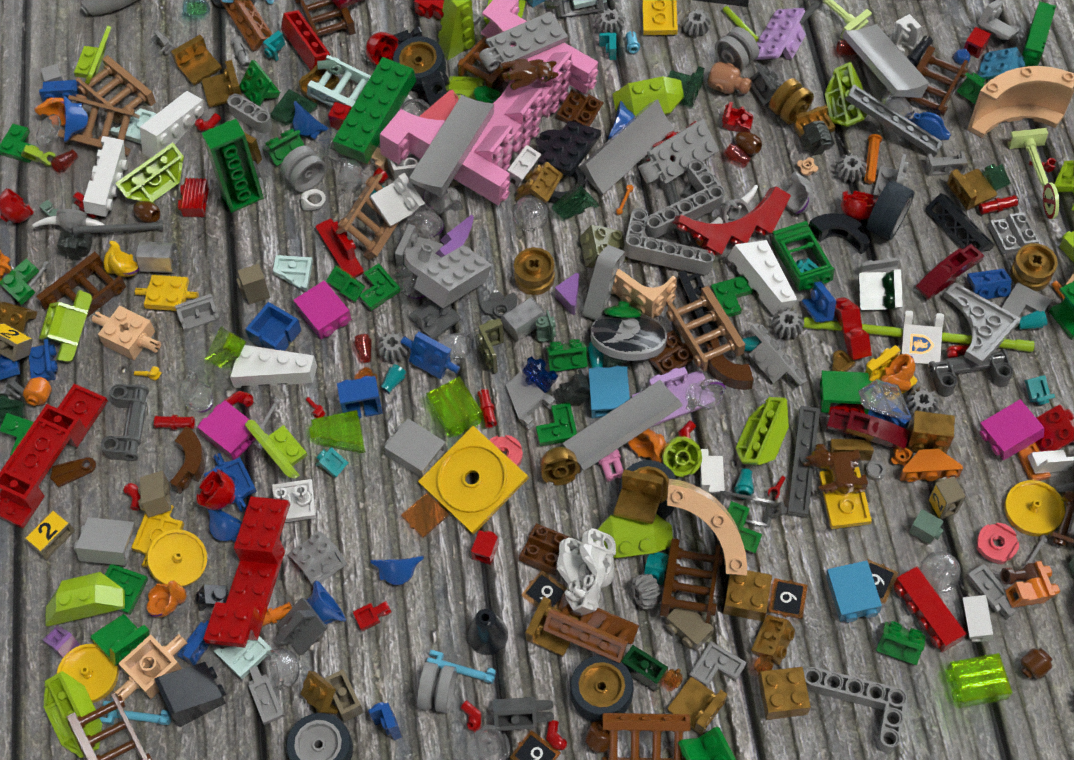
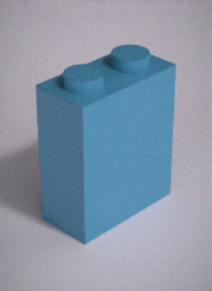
[589,366,630,418]
[826,560,882,622]

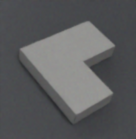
[1002,282,1051,317]
[689,641,747,688]

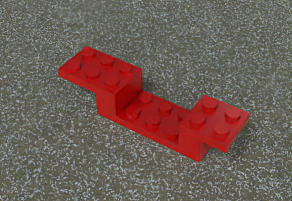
[0,384,108,529]
[204,496,290,648]

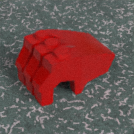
[722,102,754,132]

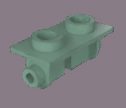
[536,310,556,342]

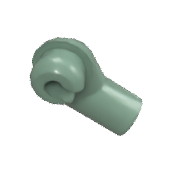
[317,60,342,75]

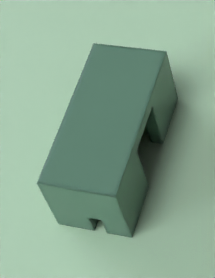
[39,200,58,217]

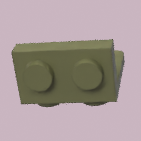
[580,225,628,268]
[477,318,504,374]

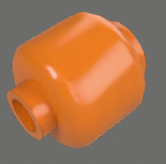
[23,377,52,406]

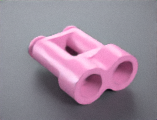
[598,449,624,482]

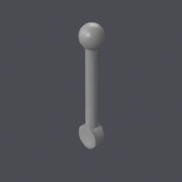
[28,261,51,287]
[259,398,281,431]
[1025,535,1048,566]

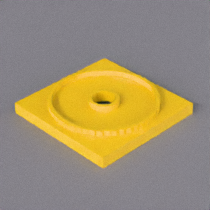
[418,426,529,535]

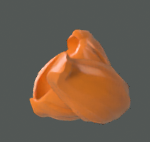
[35,98,66,126]
[881,354,915,392]
[627,428,666,463]
[147,580,187,618]

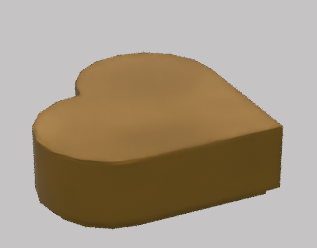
[832,350,856,372]

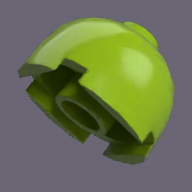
[662,436,702,477]

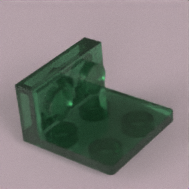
[668,66,705,107]

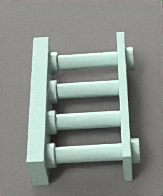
[307,55,371,108]

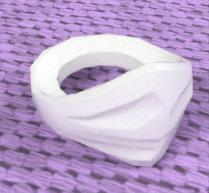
[300,189,326,211]

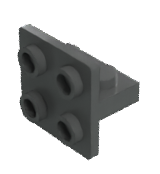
[750,63,782,107]
[409,299,461,339]
[274,598,327,655]

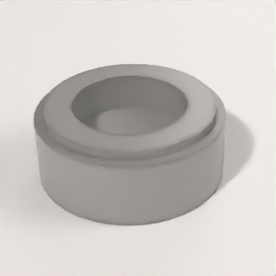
[865,460,886,481]

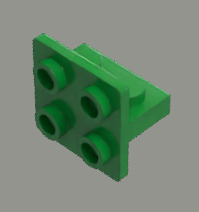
[239,60,281,107]
[957,72,988,104]
[262,128,305,166]
[546,339,588,372]
[876,621,925,665]

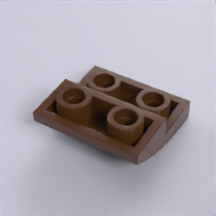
[555,89,604,127]
[648,329,694,375]
[519,523,571,575]

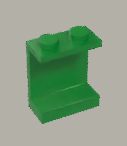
[1049,281,1074,340]
[820,370,874,415]

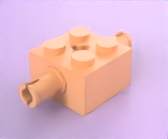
[92,305,161,360]
[115,634,188,701]

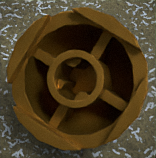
[540,447,580,486]

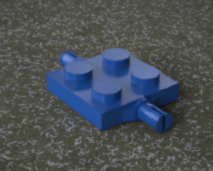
[401,332,460,379]
[204,453,257,512]

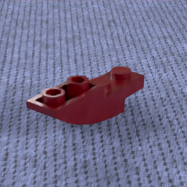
[915,244,984,300]
[827,408,910,450]

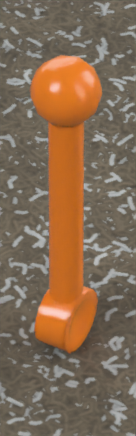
[616,185,634,215]

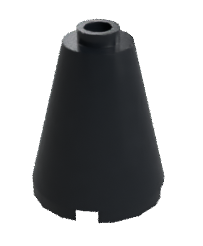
[467,609,508,655]

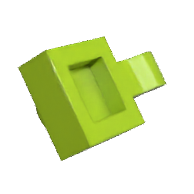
[21,145,55,167]

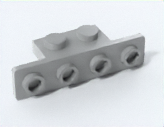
[749,323,808,386]

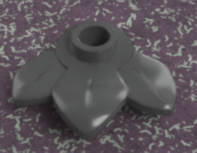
[481,290,517,319]

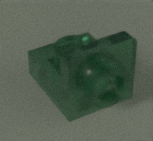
[982,163,1011,191]

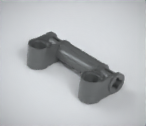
[929,349,1013,397]
[101,384,149,461]

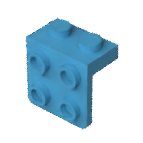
[978,47,1025,79]

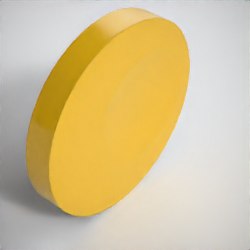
[1004,480,1065,537]
[147,529,207,587]
[57,644,119,703]

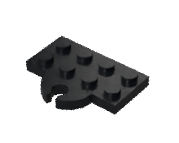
[536,121,601,177]

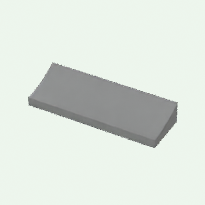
[842,24,929,98]
[409,95,494,197]
[579,99,674,195]
[563,380,683,470]

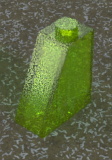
[205,327,246,368]
[309,410,366,453]

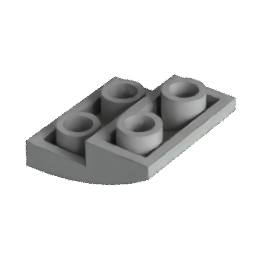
[988,212,1040,254]

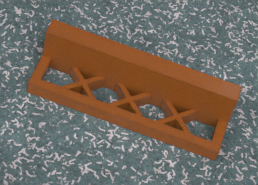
[220,0,273,51]

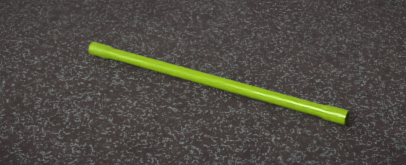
[803,317,1034,352]

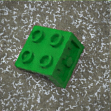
[91,614,149,666]
[678,727,736,760]

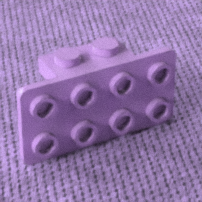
[755,8,806,60]
[632,367,716,427]

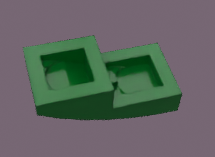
[326,265,366,302]

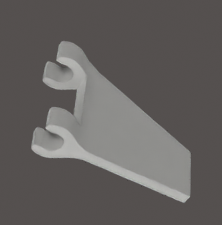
[506,373,556,430]

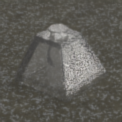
[858,379,912,421]

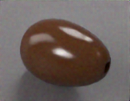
[734,132,762,155]
[133,201,161,223]

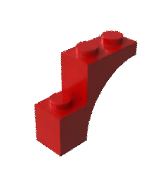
[834,297,872,360]

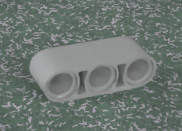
[227,94,273,133]

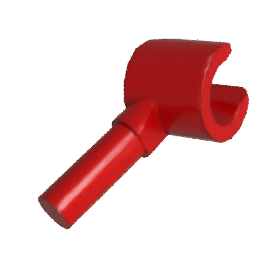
[1029,158,1056,172]
[306,397,326,420]
[768,476,786,500]

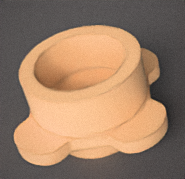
[797,157,818,176]

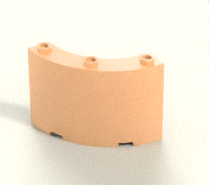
[967,66,1074,138]
[667,479,747,575]

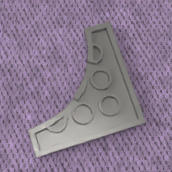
[944,282,1021,366]

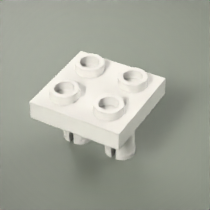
[272,479,316,522]

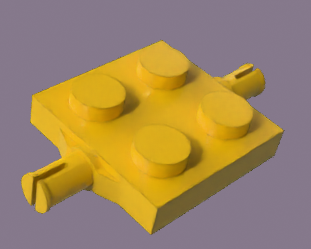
[135,275,199,311]
[131,505,185,568]

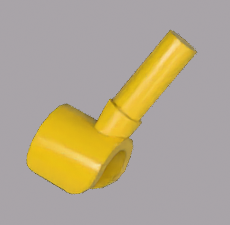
[134,366,162,381]

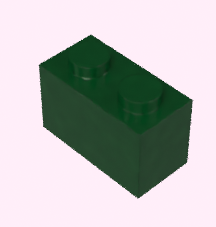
[621,645,668,692]

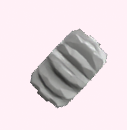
[595,7,624,35]
[682,8,711,37]
[836,152,867,183]
[771,308,804,340]
[377,330,410,363]
[905,387,939,416]
[631,574,662,610]

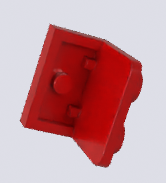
[1036,404,1074,452]

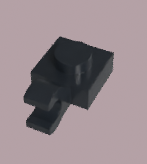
[394,27,423,46]

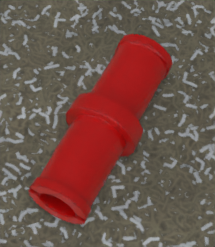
[979,195,1018,215]
[477,389,497,428]
[154,415,195,430]

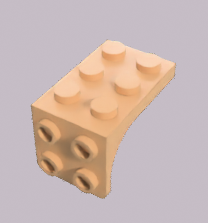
[611,269,677,318]

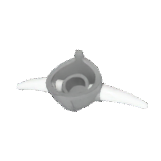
[711,185,758,224]
[32,204,105,234]

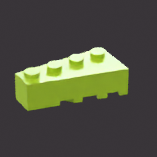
[438,0,475,60]

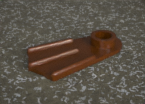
[50,457,96,488]

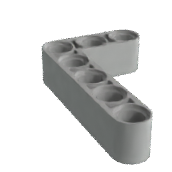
[645,159,725,238]
[623,208,715,275]
[804,667,907,753]

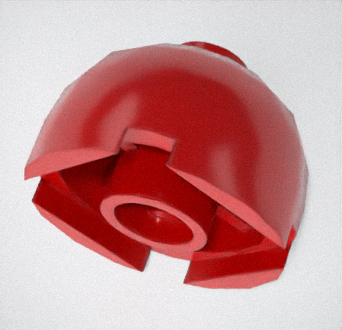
[365,32,399,66]
[0,188,34,223]
[841,191,878,222]
[196,469,235,510]

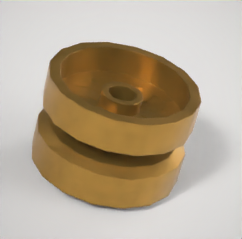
[769,78,814,124]
[1010,243,1058,292]
[514,247,555,296]

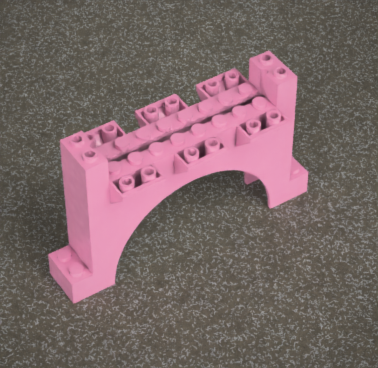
[380,0,599,206]

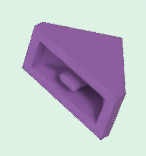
[555,273,579,315]
[43,625,80,658]

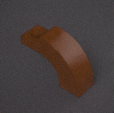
[706,337,754,390]
[170,426,206,494]

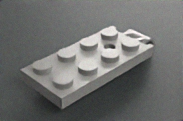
[479,12,568,71]
[638,119,719,185]

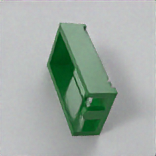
[1022,1,1056,67]
[772,221,835,291]

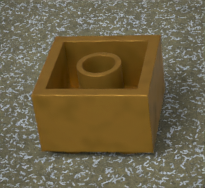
[907,411,955,454]
[723,570,772,622]
[758,666,811,720]

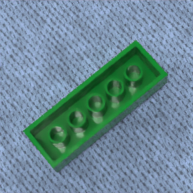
[332,57,416,164]
[202,119,264,213]

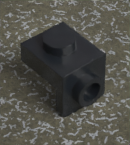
[195,584,228,611]

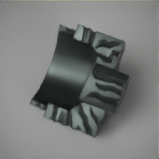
[800,121,835,155]
[57,231,93,260]
[555,369,590,406]

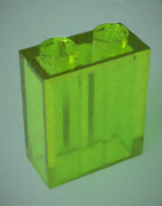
[426,376,483,438]
[945,653,1013,709]

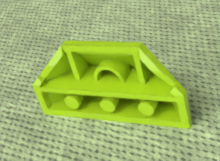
[825,62,868,127]
[612,76,684,116]
[115,142,184,202]
[735,397,789,465]
[593,514,673,558]
[45,572,125,627]
[44,671,102,758]

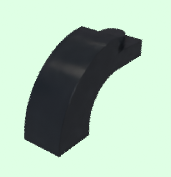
[809,213,870,254]

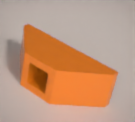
[899,449,963,482]

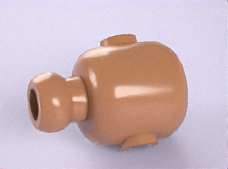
[707,62,752,94]

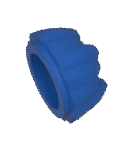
[953,49,971,64]

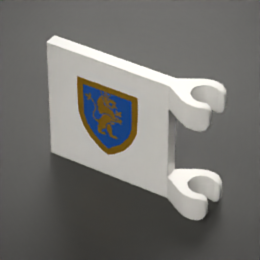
[901,311,944,365]

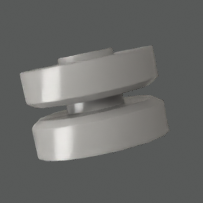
[715,27,759,72]
[280,146,327,192]
[417,662,457,713]

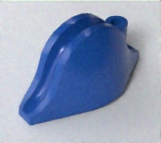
[63,96,88,142]
[293,101,331,139]
[608,101,635,139]
[908,112,951,140]
[207,509,242,542]
[370,556,424,585]
[307,580,347,624]

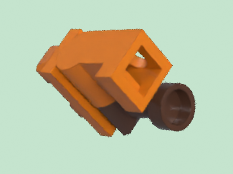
[1000,561,1060,608]

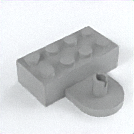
[404,244,492,308]

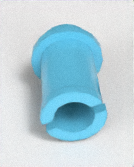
[625,31,640,54]

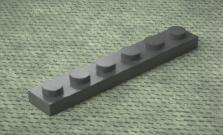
[845,84,942,157]
[787,406,820,517]

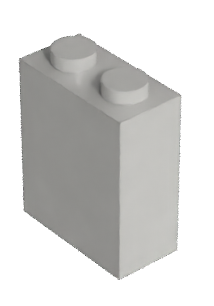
[384,419,447,478]
[74,517,137,566]

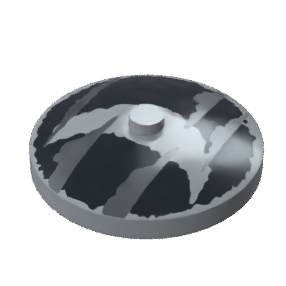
[590,314,667,361]

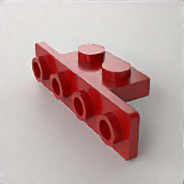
[315,218,364,278]

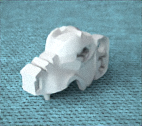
[557,528,616,615]

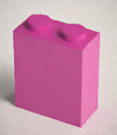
[293,280,352,339]
[979,399,1044,460]
[197,400,256,460]

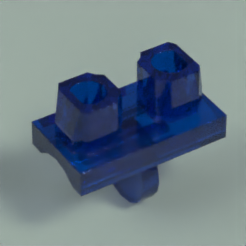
[523,356,558,393]

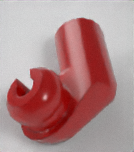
[195,113,221,131]
[946,345,970,358]
[225,391,254,407]
[678,420,696,438]
[123,483,141,511]
[460,700,482,731]
[546,720,567,750]

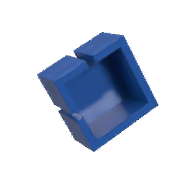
[245,302,302,351]
[337,376,383,421]

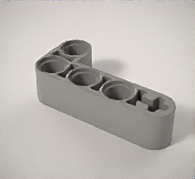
[583,245,626,320]

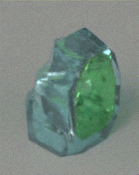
[183,0,210,17]

